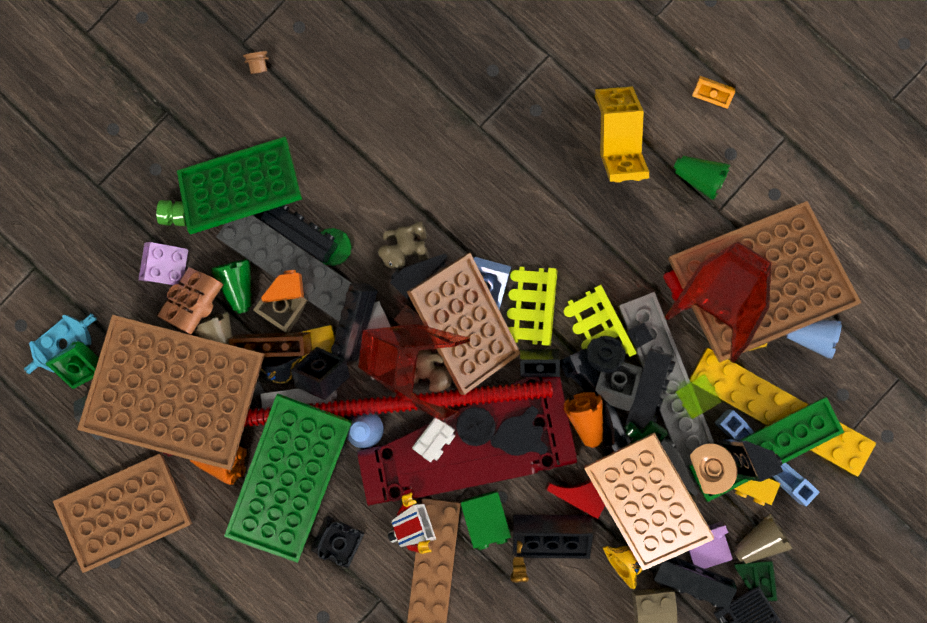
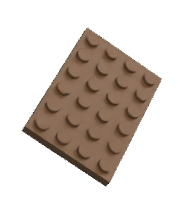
[407,253,520,395]
[53,453,192,573]

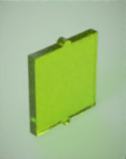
[675,374,721,419]

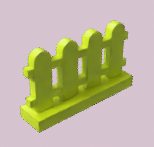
[507,267,558,346]
[564,285,637,357]

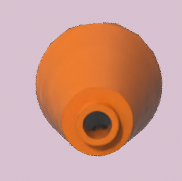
[564,392,603,448]

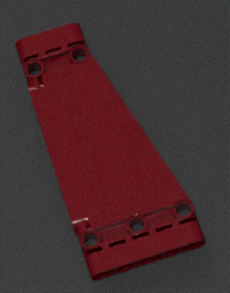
[357,377,577,506]

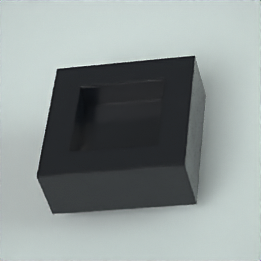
[626,323,653,349]

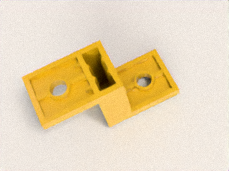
[595,86,649,182]

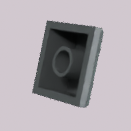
[595,362,643,411]

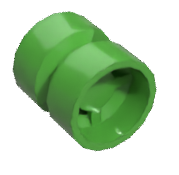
[156,200,187,227]

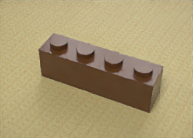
[228,332,312,357]

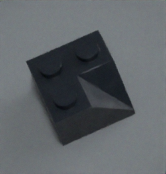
[291,347,350,400]

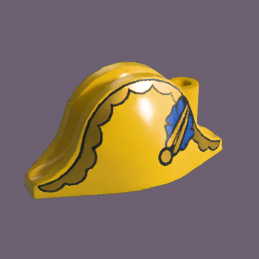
[603,546,642,589]

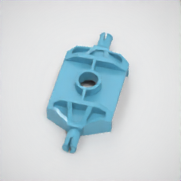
[24,313,97,374]

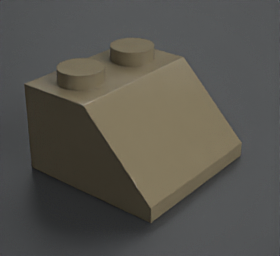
[253,278,308,333]

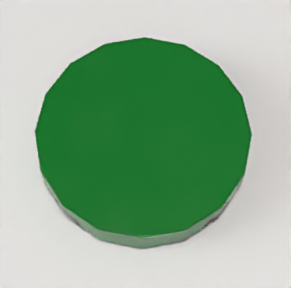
[318,228,352,266]

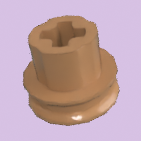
[243,51,269,74]

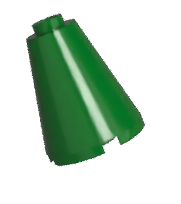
[674,156,731,200]
[211,259,252,314]

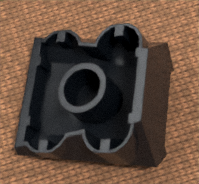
[311,516,364,568]

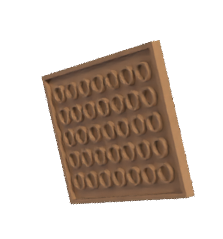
[668,201,861,363]
[77,315,265,470]

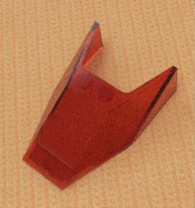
[664,241,771,363]
[358,324,470,423]

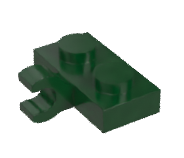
[625,420,667,446]

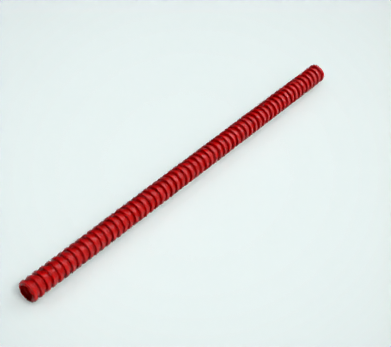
[244,380,553,427]

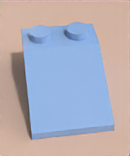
[474,257,511,310]

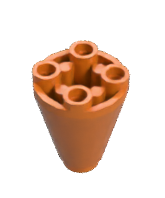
[190,446,247,485]

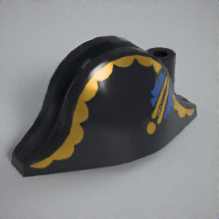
[260,356,303,384]

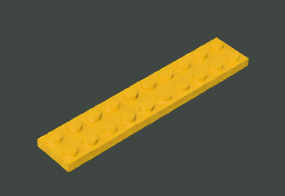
[689,348,876,477]

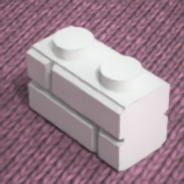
[412,416,455,462]

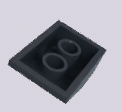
[390,254,448,301]

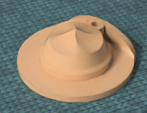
[690,443,737,494]

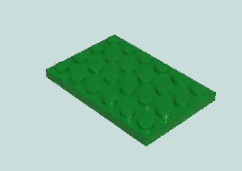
[177,136,302,235]

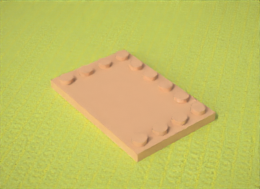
[584,433,714,570]

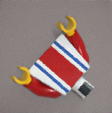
[388,492,436,554]

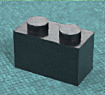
[520,349,560,377]

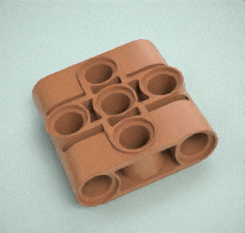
[157,267,223,335]

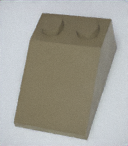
[632,587,677,623]

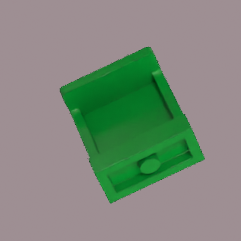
[461,490,511,550]

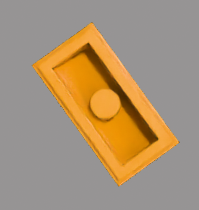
[692,76,735,109]

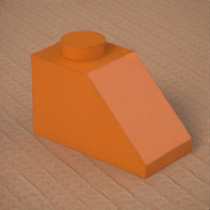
[261,270,304,302]

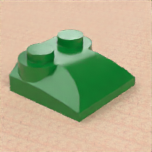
[45,341,99,389]

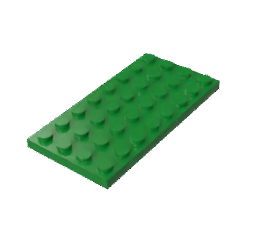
[224,393,352,563]

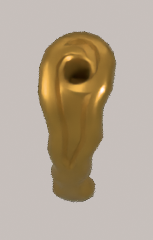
[510,541,529,582]

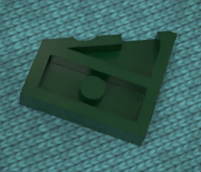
[733,560,777,601]

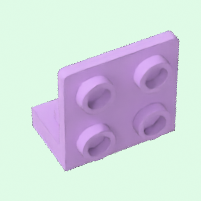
[138,242,188,285]
[689,522,732,569]

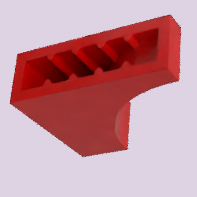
[545,479,605,519]

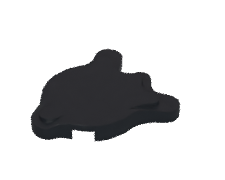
[491,406,548,456]

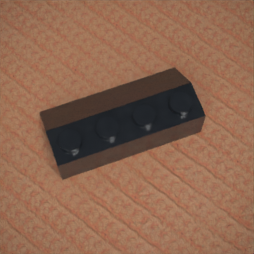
[717,439,783,482]
[512,514,593,559]

